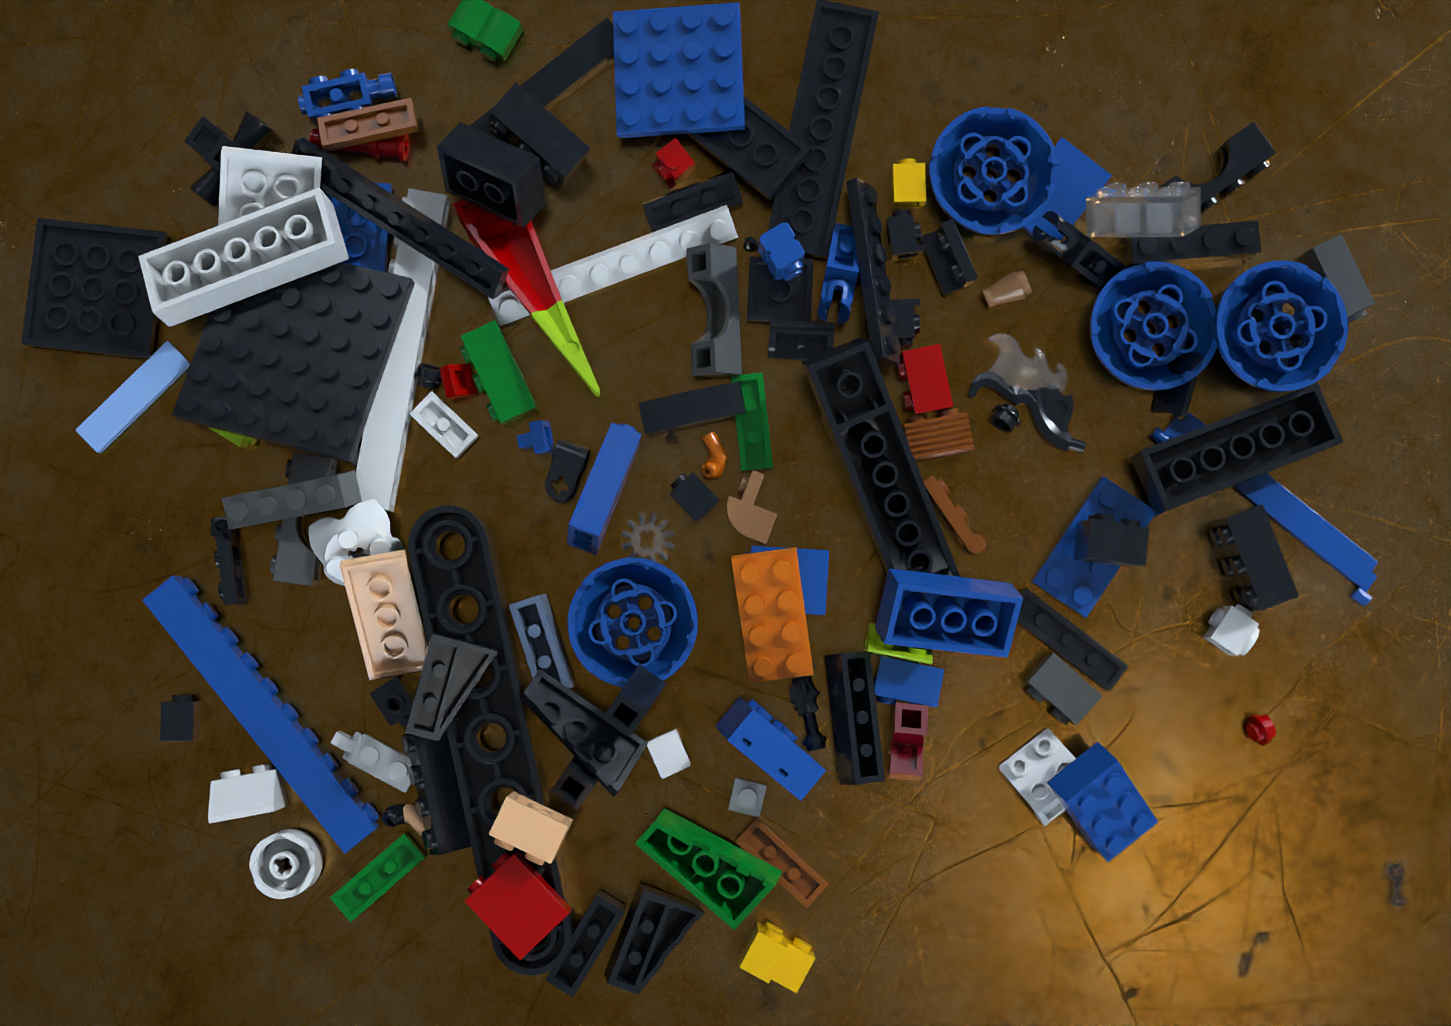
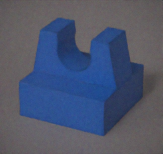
[516,420,555,455]

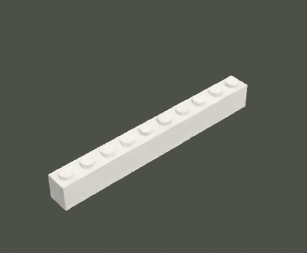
[353,188,451,512]

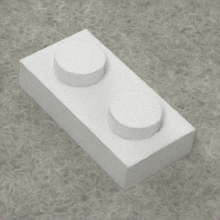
[410,391,479,459]

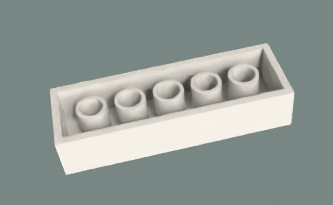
[139,187,349,327]

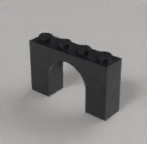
[550,664,666,810]

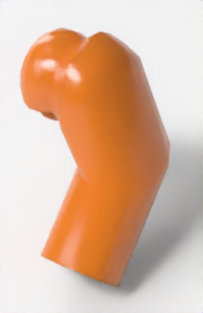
[701,431,728,479]

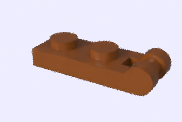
[923,475,986,554]

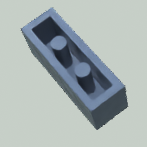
[509,594,576,688]

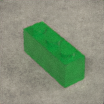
[459,320,539,426]

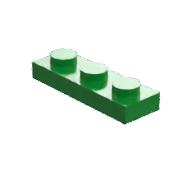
[731,372,773,472]
[330,832,427,923]

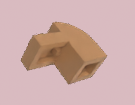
[727,470,777,546]

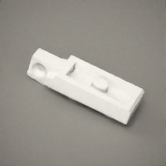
[331,730,411,793]

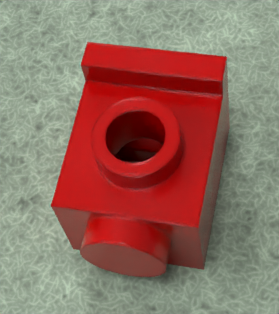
[651,138,696,190]

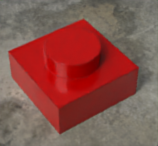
[439,363,478,399]

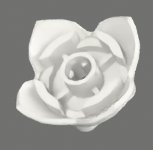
[309,499,403,586]

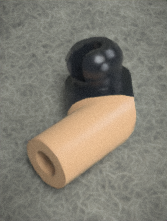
[382,804,425,836]

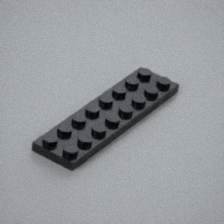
[768,0,879,260]

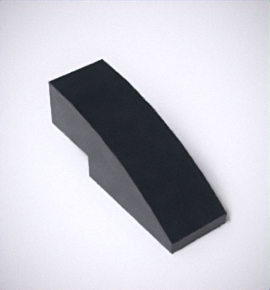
[639,382,747,435]

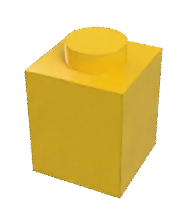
[890,158,926,209]

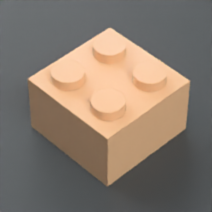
[489,791,573,865]

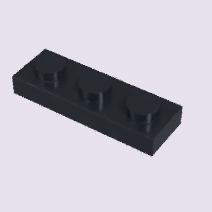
[642,170,743,233]

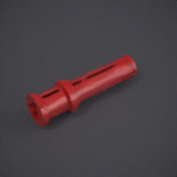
[309,128,409,162]

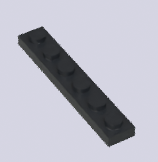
[846,177,901,368]

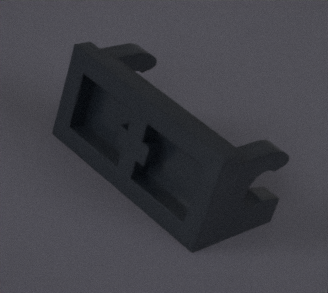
[768,319,835,360]

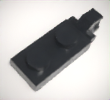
[210,516,247,606]

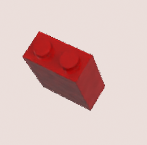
[464,851,572,960]

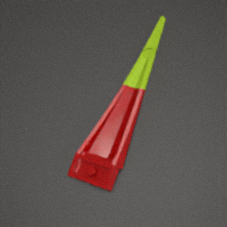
[452,200,600,397]

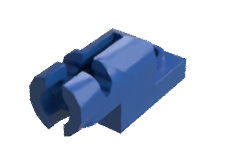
[817,223,859,324]

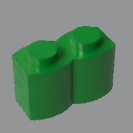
[447,0,524,62]

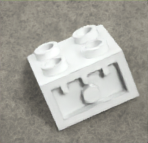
[999,728,1076,826]

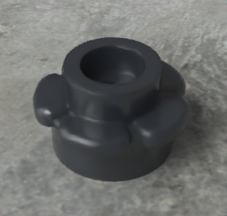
[414,363,443,389]
[990,403,1021,433]

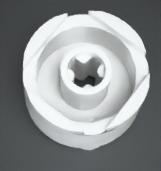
[249,829,323,899]

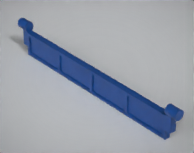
[1150,412,1378,606]

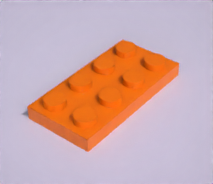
[731,547,814,683]

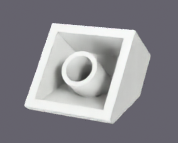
[208,763,289,824]

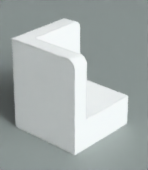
[647,728,691,779]

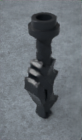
[789,665,827,752]

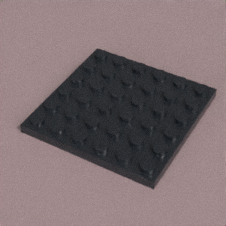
[172,262,415,463]

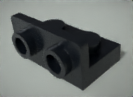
[921,219,978,295]

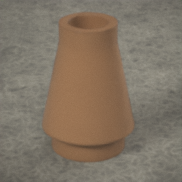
[982,269,1032,308]

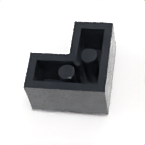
[1075,514,1149,568]

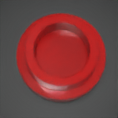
[1246,714,1276,746]

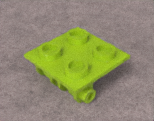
[864,623,933,664]

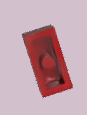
[896,344,953,416]

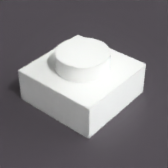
[728,777,767,817]

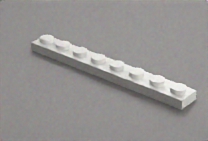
[488,205,738,326]

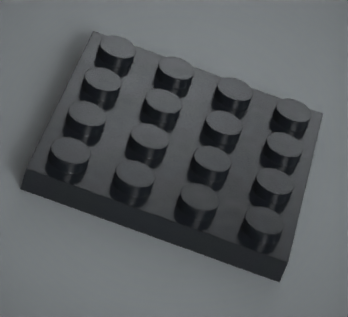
[21,218,168,359]

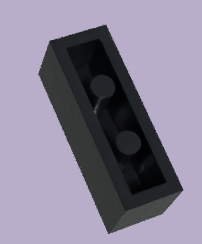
[545,890,627,997]

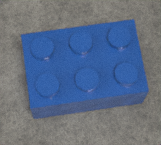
[1047,742,1158,863]

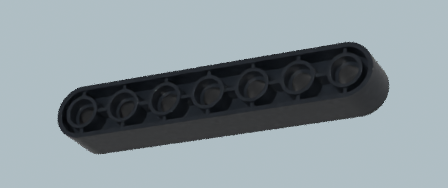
[408,505,576,976]

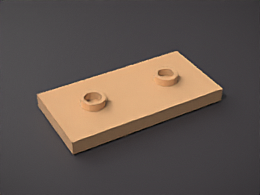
[340,549,428,680]

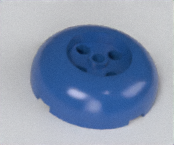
[929,106,1058,235]
[1214,260,1348,392]
[1090,261,1217,391]
[567,558,698,687]

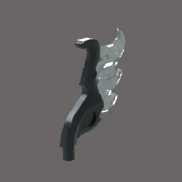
[968,333,1086,454]

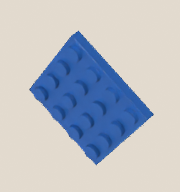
[613,2,745,138]

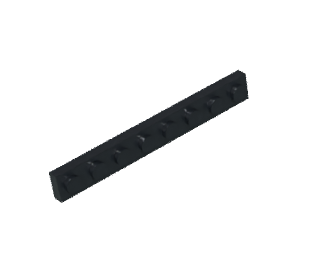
[291,137,509,299]

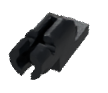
[1032,211,1128,289]

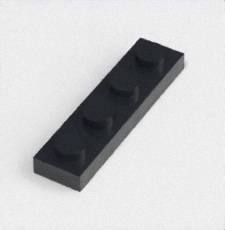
[1017,587,1129,692]

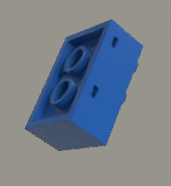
[715,697,826,801]

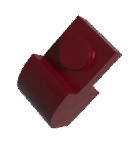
[888,703,928,781]

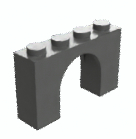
[1218,234,1375,355]

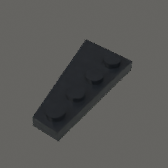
[520,669,648,797]

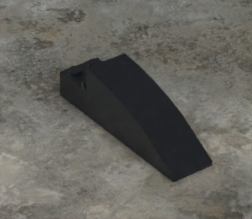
[801,337,960,577]

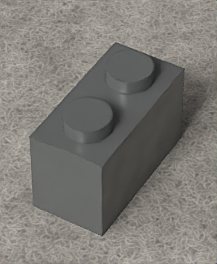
[1023,652,1103,725]

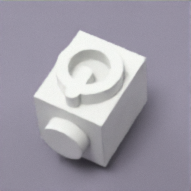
[1203,604,1260,656]

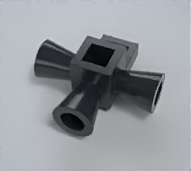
[184,110,273,207]

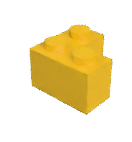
[739,921,815,993]

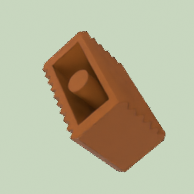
[902,408,974,463]

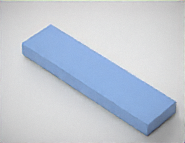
[75,340,191,454]

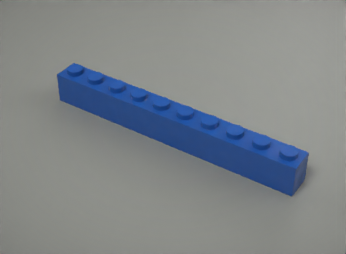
[142,576,381,854]

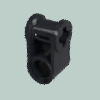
[545,439,591,503]

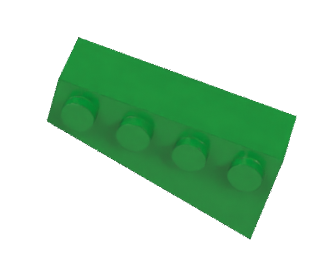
[635,808,783,930]

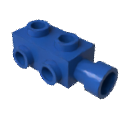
[298,69,397,124]

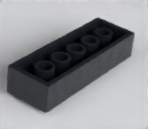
[1131,383,1343,516]

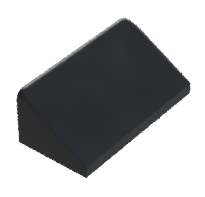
[1152,352,1203,417]

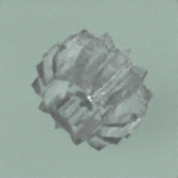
[621,513,675,562]

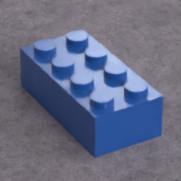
[875,568,1023,658]

